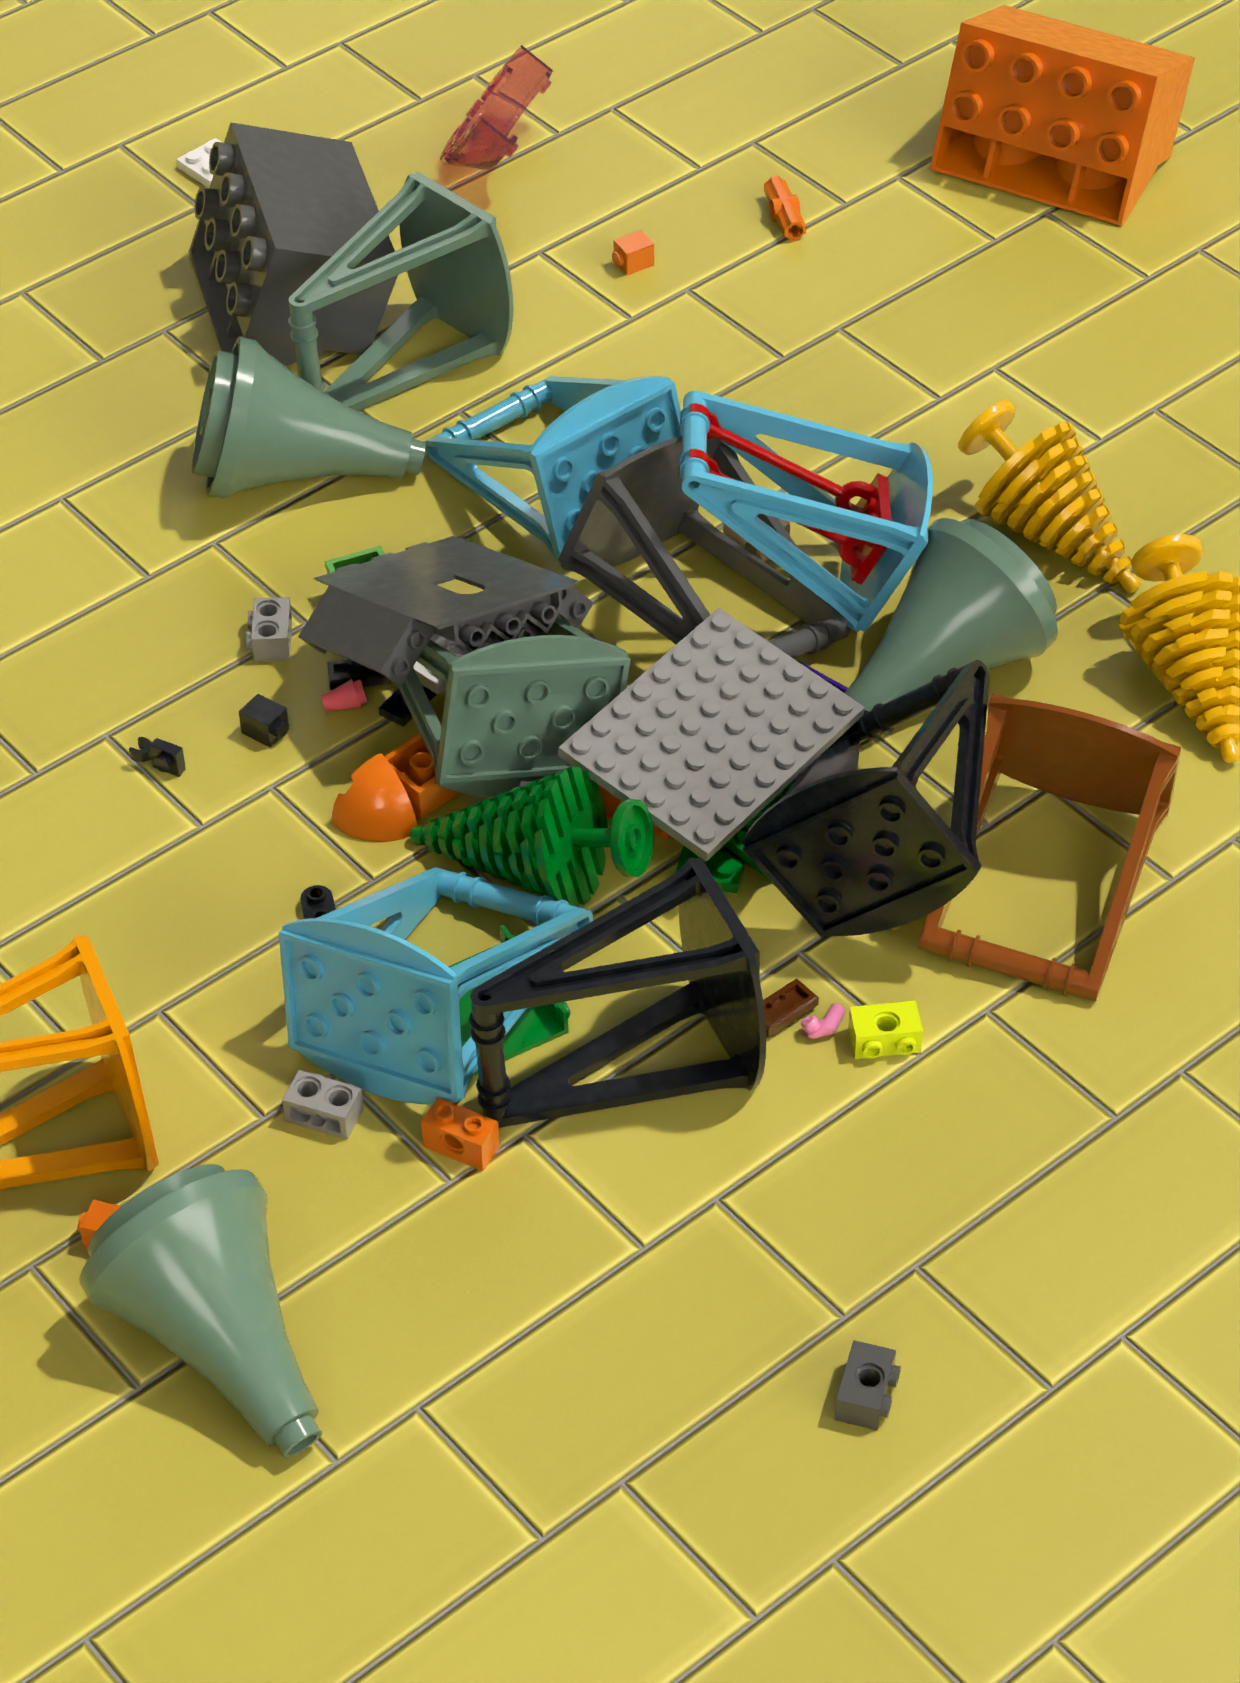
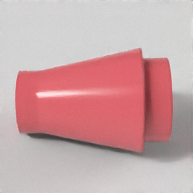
[321,679,368,713]

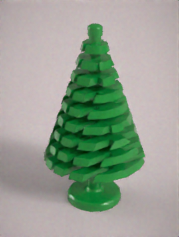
[410,766,654,908]

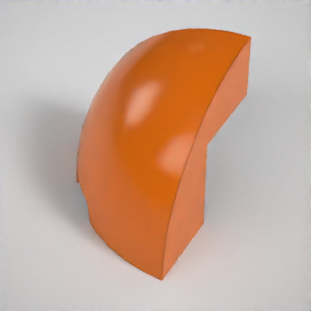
[332,753,417,842]

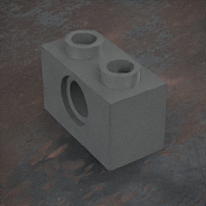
[834,1340,901,1431]

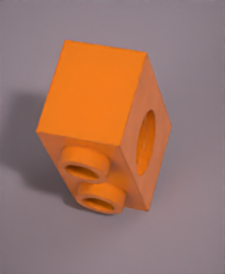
[421,1097,500,1171]

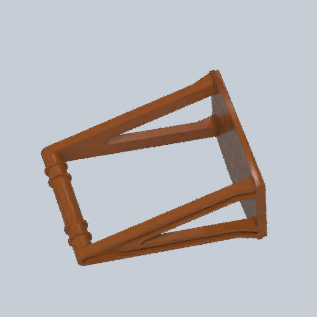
[918,694,1181,1002]

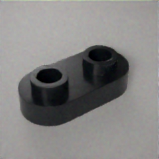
[300,885,336,919]

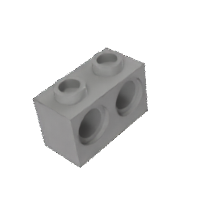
[246,597,292,661]
[282,1070,364,1139]

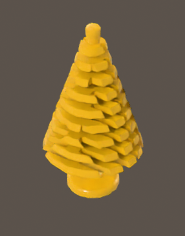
[958,400,1141,594]
[1119,534,1240,763]

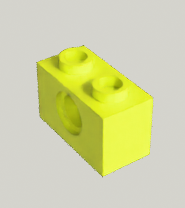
[848,1000,923,1059]

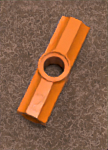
[764,176,806,241]

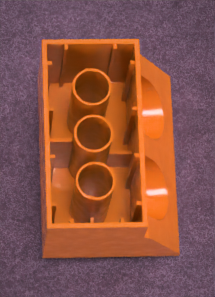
[930,5,1195,226]

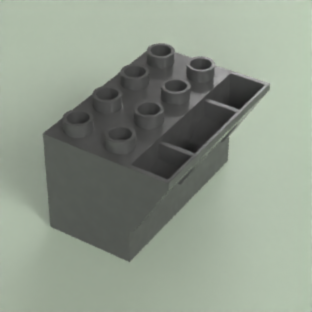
[189,122,398,366]

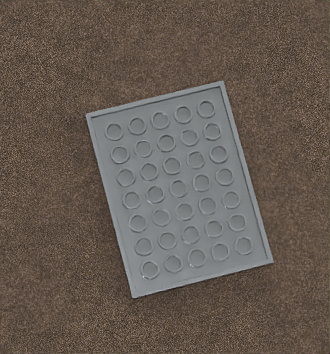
[558,608,865,861]

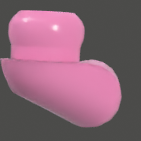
[801,1004,846,1039]

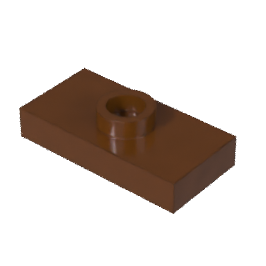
[763,978,819,1038]

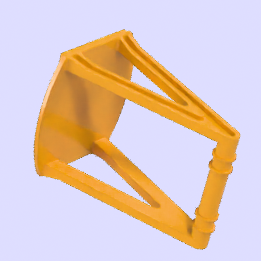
[0,935,159,1189]

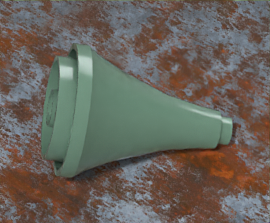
[192,336,426,498]
[845,518,1058,711]
[79,1164,322,1458]

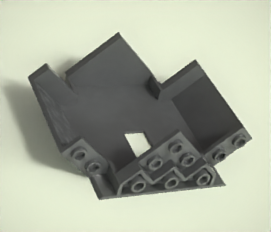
[298,536,594,687]

